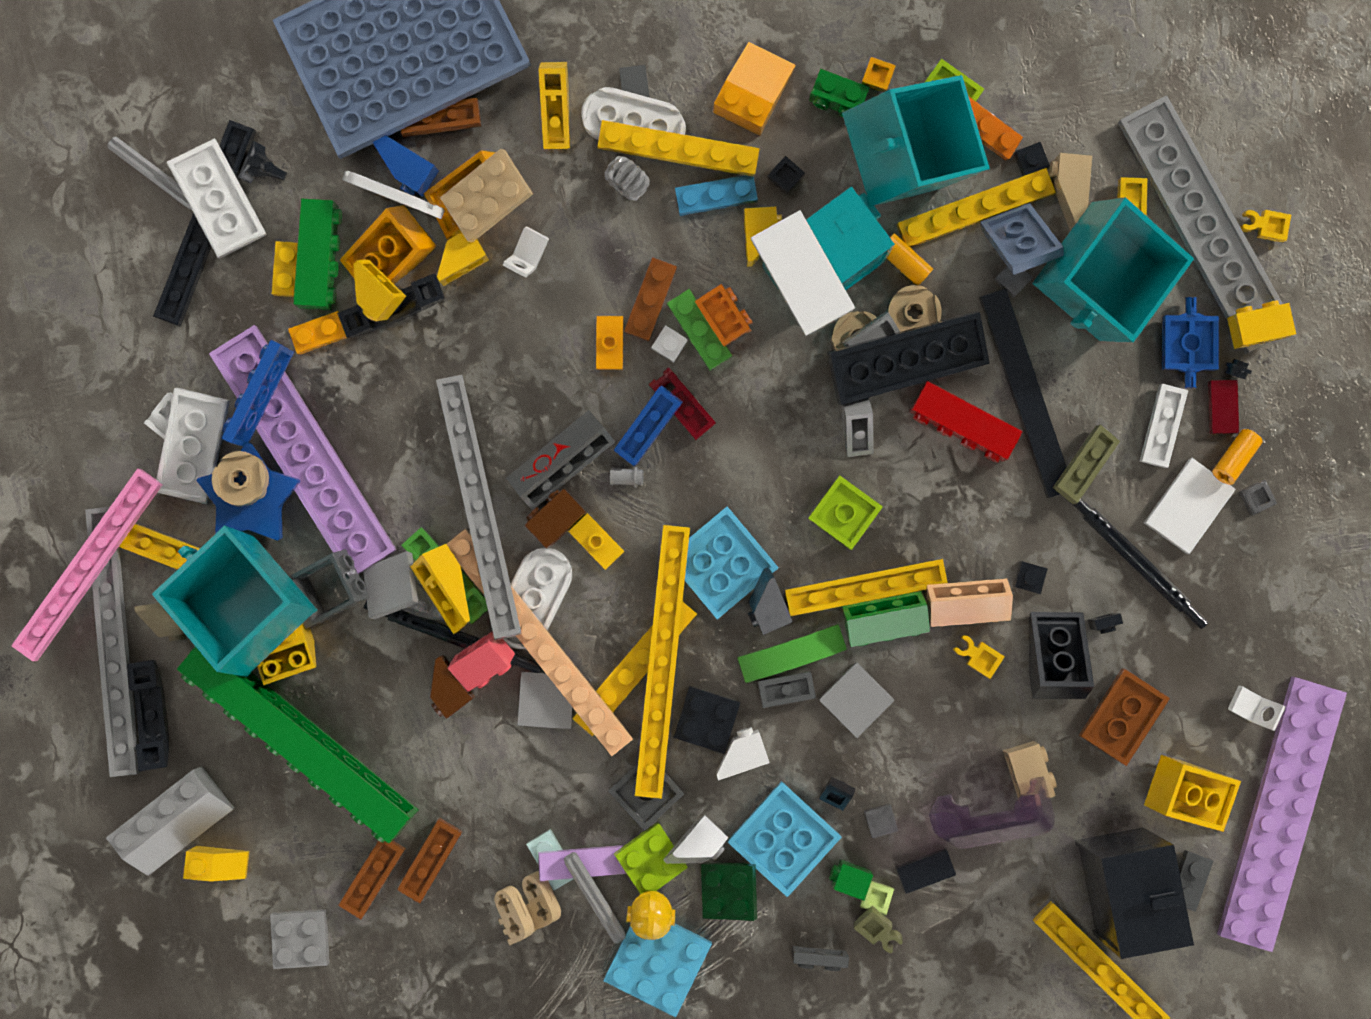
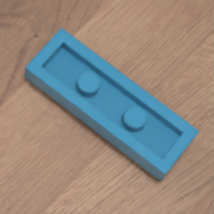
[675,175,758,216]

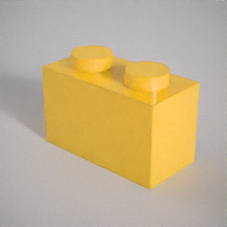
[1227,300,1296,349]

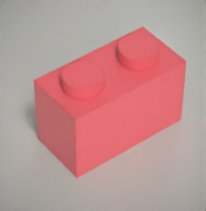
[448,631,515,692]

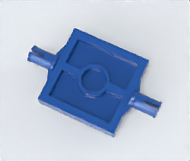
[1162,297,1219,389]

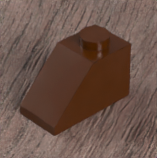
[430,655,476,719]

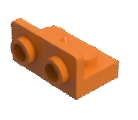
[695,284,753,347]

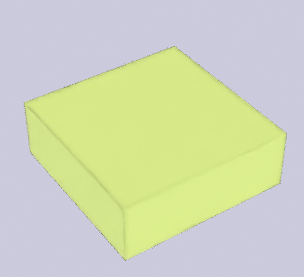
[860,881,894,915]

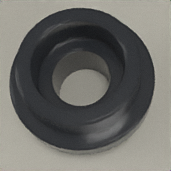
[1225,358,1252,380]

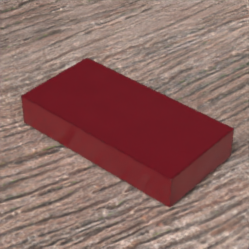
[1208,380,1239,434]

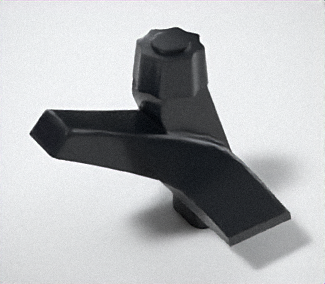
[238,141,287,183]

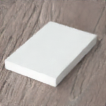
[1144,458,1236,554]

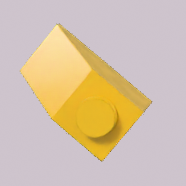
[743,206,782,267]
[437,229,489,286]
[353,260,406,322]
[183,846,249,881]

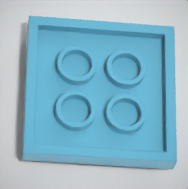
[685,506,779,619]
[727,781,842,897]
[603,924,712,1017]

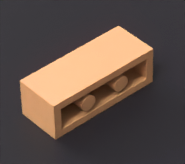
[926,578,1013,627]

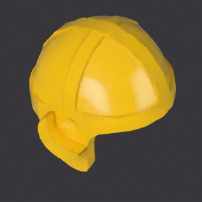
[626,891,675,940]

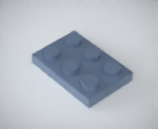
[980,203,1064,275]

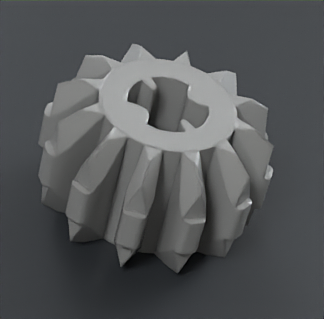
[604,156,650,201]

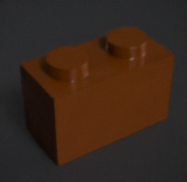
[525,489,587,549]

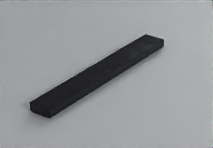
[153,120,256,327]
[979,288,1067,498]

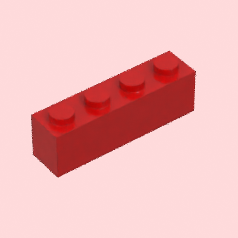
[909,381,1023,463]

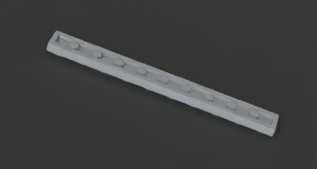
[436,375,521,640]
[85,507,140,777]

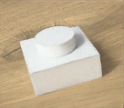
[651,325,688,363]

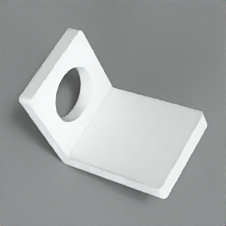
[503,226,549,277]
[1228,685,1285,731]

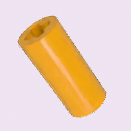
[886,233,934,285]
[1212,429,1263,485]

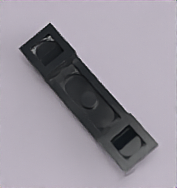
[337,273,445,338]
[127,660,169,771]

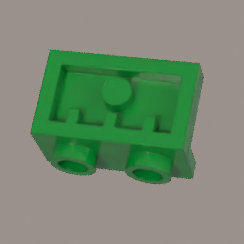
[809,68,870,117]

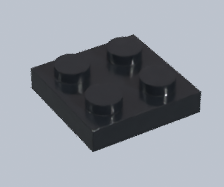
[673,686,741,754]

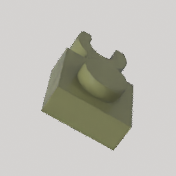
[854,906,903,953]

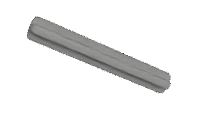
[107,137,191,209]
[564,852,626,943]

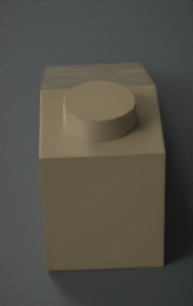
[134,603,186,641]

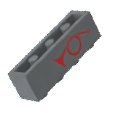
[506,410,615,510]

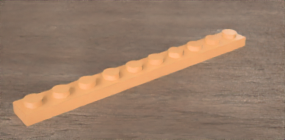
[447,529,634,756]

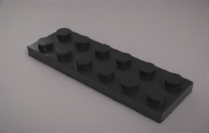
[827,311,990,405]

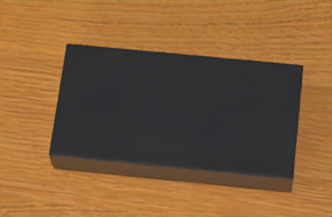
[896,848,956,894]

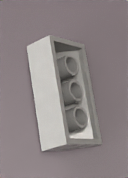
[106,766,235,876]

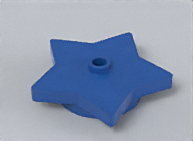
[197,443,301,541]

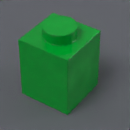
[829,859,873,901]

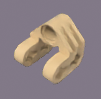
[494,871,561,945]

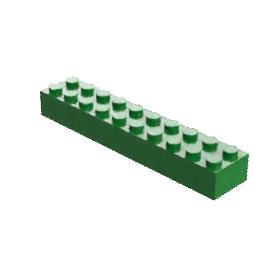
[177,646,419,844]

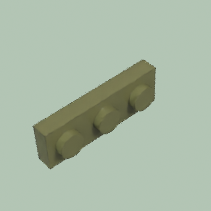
[1053,424,1120,504]

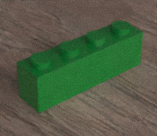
[293,198,342,311]

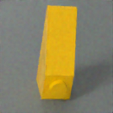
[538,62,570,149]
[410,544,470,634]

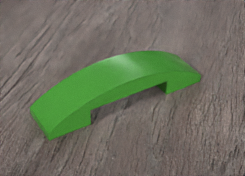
[401,527,488,625]
[737,624,847,683]

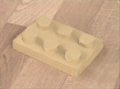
[440,149,533,242]

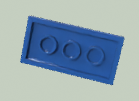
[221,340,294,446]

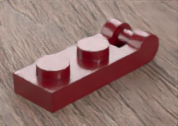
[648,367,716,441]

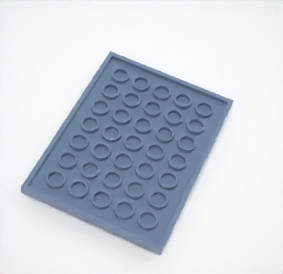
[273,0,531,159]

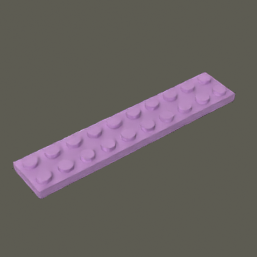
[209,325,397,575]
[1217,677,1347,952]

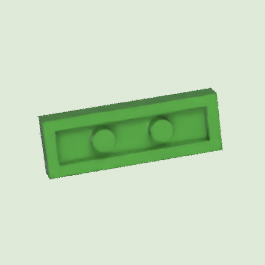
[667,289,732,371]

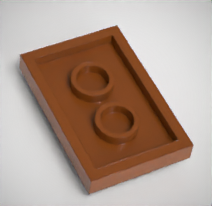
[1079,668,1170,766]

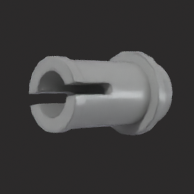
[610,467,644,488]

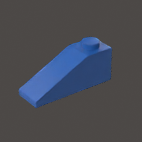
[373,135,439,198]

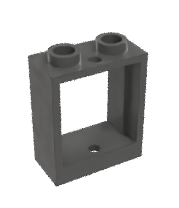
[289,549,369,628]

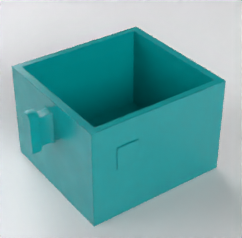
[842,75,990,207]
[762,186,895,293]
[1032,197,1194,343]
[152,525,317,677]

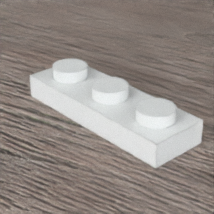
[1139,384,1188,468]

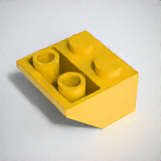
[257,623,316,685]

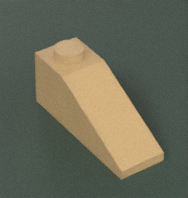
[1049,153,1092,231]

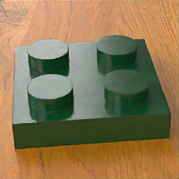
[701,862,757,921]

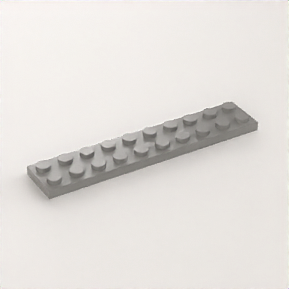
[1118,95,1296,354]

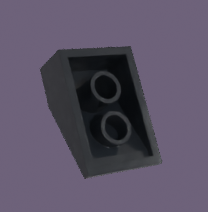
[1029,612,1094,699]

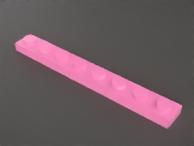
[12,468,163,662]

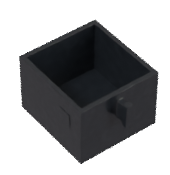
[1075,827,1194,959]

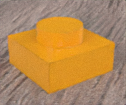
[861,57,896,92]

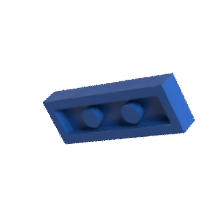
[614,386,683,466]

